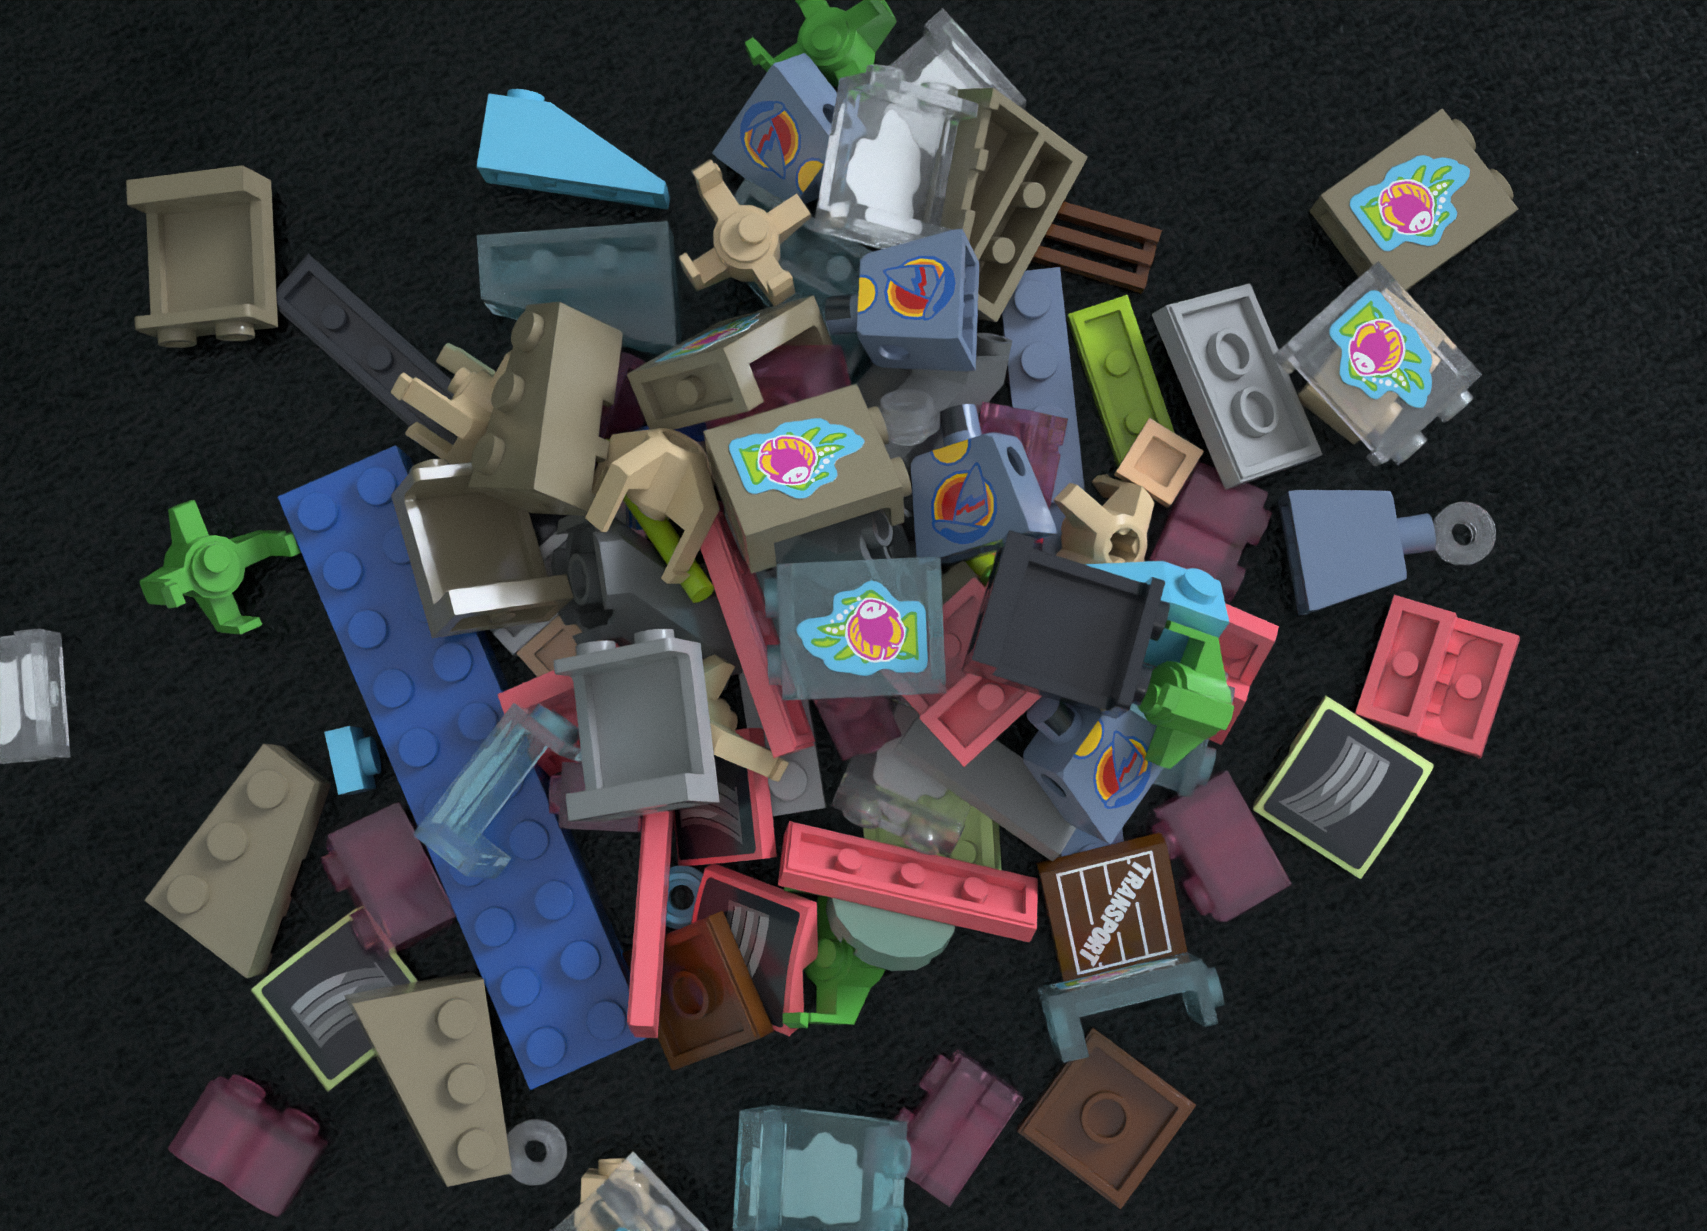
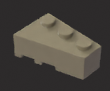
[468,302,623,516]
[145,744,332,978]
[344,972,512,1187]

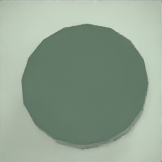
[825,897,955,971]

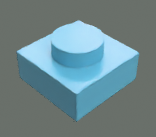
[324,726,381,795]

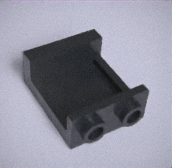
[962,530,1170,719]

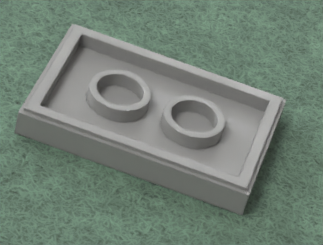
[1152,283,1322,490]

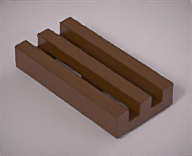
[1031,201,1162,293]

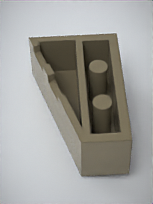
[926,88,1088,322]

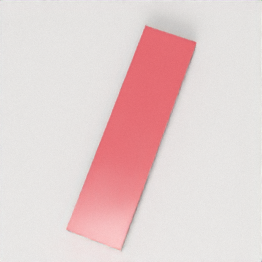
[700,501,815,758]
[627,810,674,1038]
[778,821,1038,943]

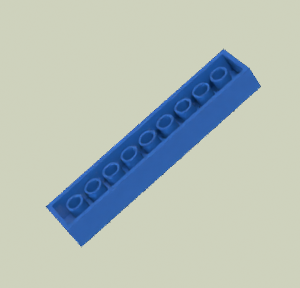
[278,445,646,1090]

